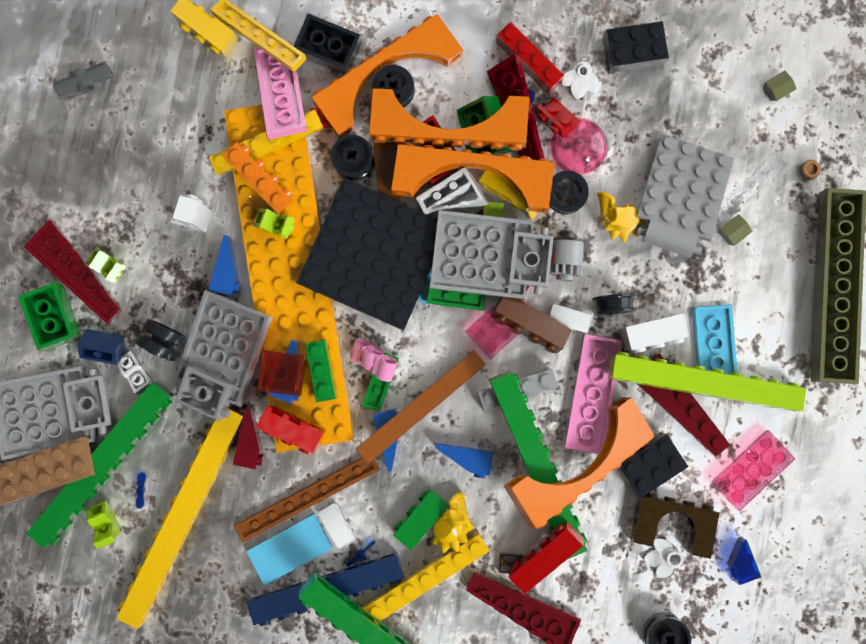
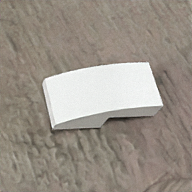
[549,304,593,333]
[117,351,152,395]
[318,503,356,549]

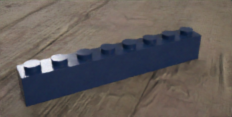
[247,552,404,626]

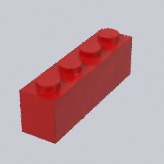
[496,21,564,94]
[508,521,584,594]

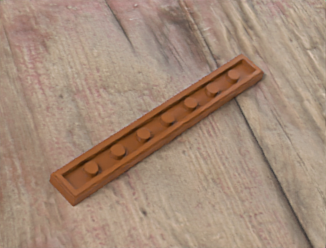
[355,350,486,464]
[234,458,380,543]

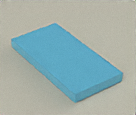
[692,304,738,375]
[246,513,333,586]

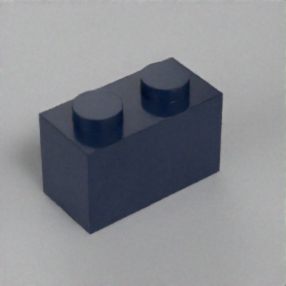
[77,329,125,365]

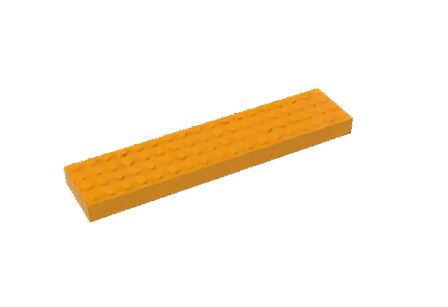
[224,104,355,453]

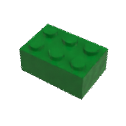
[18,282,82,351]

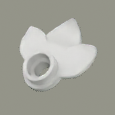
[562,61,599,100]
[644,538,683,578]

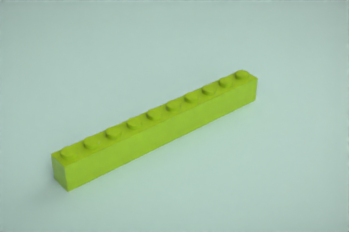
[608,352,806,412]

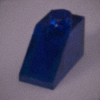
[727,537,761,585]

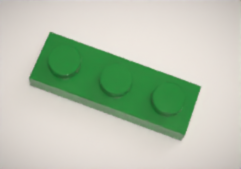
[426,284,485,311]
[362,352,399,412]

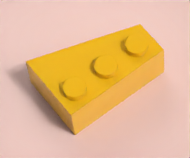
[171,0,238,57]

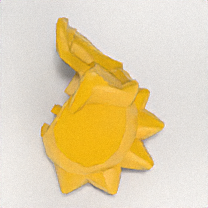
[597,192,645,243]
[432,492,475,553]

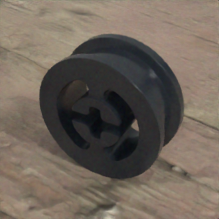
[372,65,415,108]
[549,170,589,215]
[592,293,637,316]

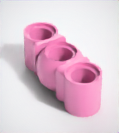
[350,339,397,382]

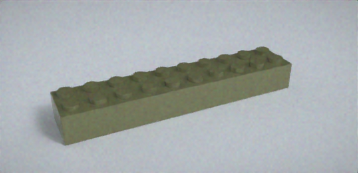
[811,188,866,384]

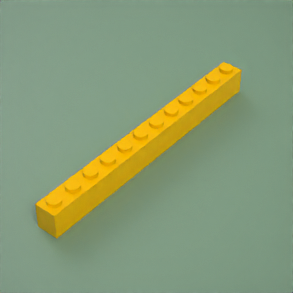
[116,407,244,629]

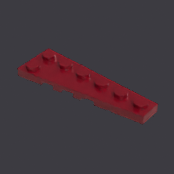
[486,53,544,161]
[24,219,122,324]
[637,353,730,457]
[466,571,581,644]

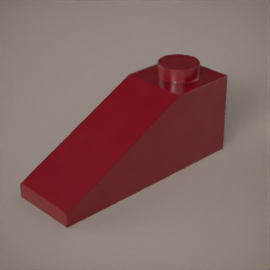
[233,407,265,470]

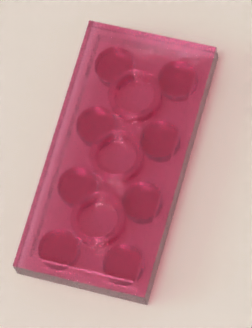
[711,430,796,512]

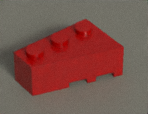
[256,405,326,455]

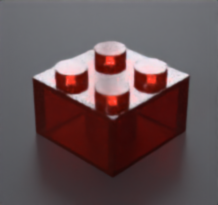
[257,350,307,396]

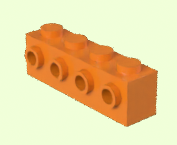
[222,142,294,214]

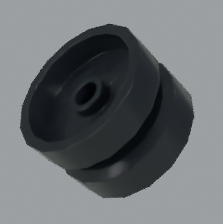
[331,134,375,181]
[135,318,187,362]
[642,612,692,644]

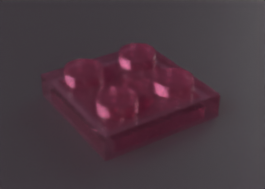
[465,306,519,360]

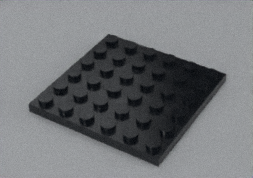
[296,177,438,331]

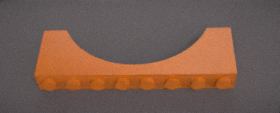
[312,14,464,139]
[369,88,529,151]
[391,143,555,213]
[504,397,655,529]

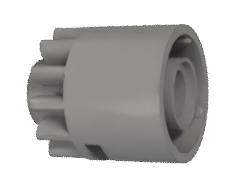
[549,240,584,281]

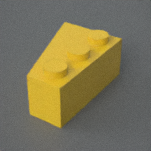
[479,171,538,220]

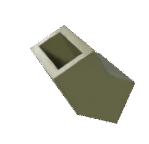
[763,70,797,101]
[719,214,753,246]

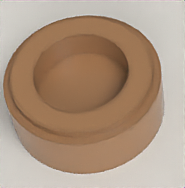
[800,160,821,180]

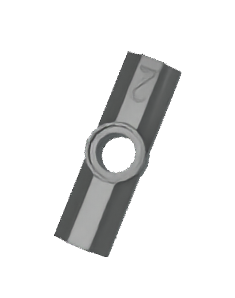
[53,61,113,100]

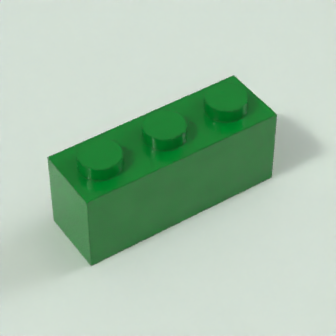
[305,340,338,403]
[393,489,449,551]

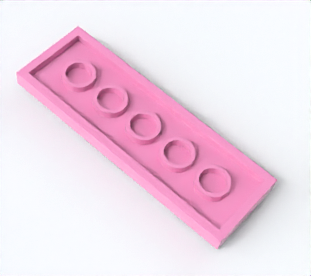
[254,41,307,140]
[564,334,623,454]

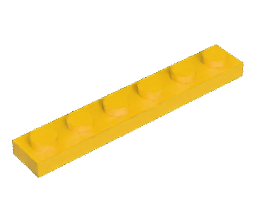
[210,0,306,72]
[209,110,324,176]

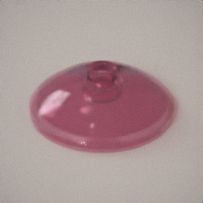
[551,118,608,175]

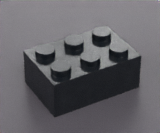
[293,13,362,75]
[603,21,669,74]
[617,433,689,499]

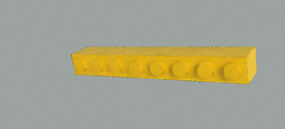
[360,531,490,621]

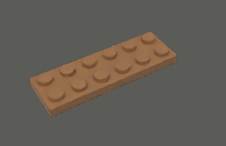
[0,437,95,506]

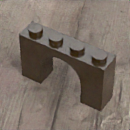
[630,493,720,559]

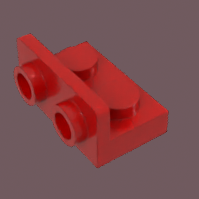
[536,97,580,138]

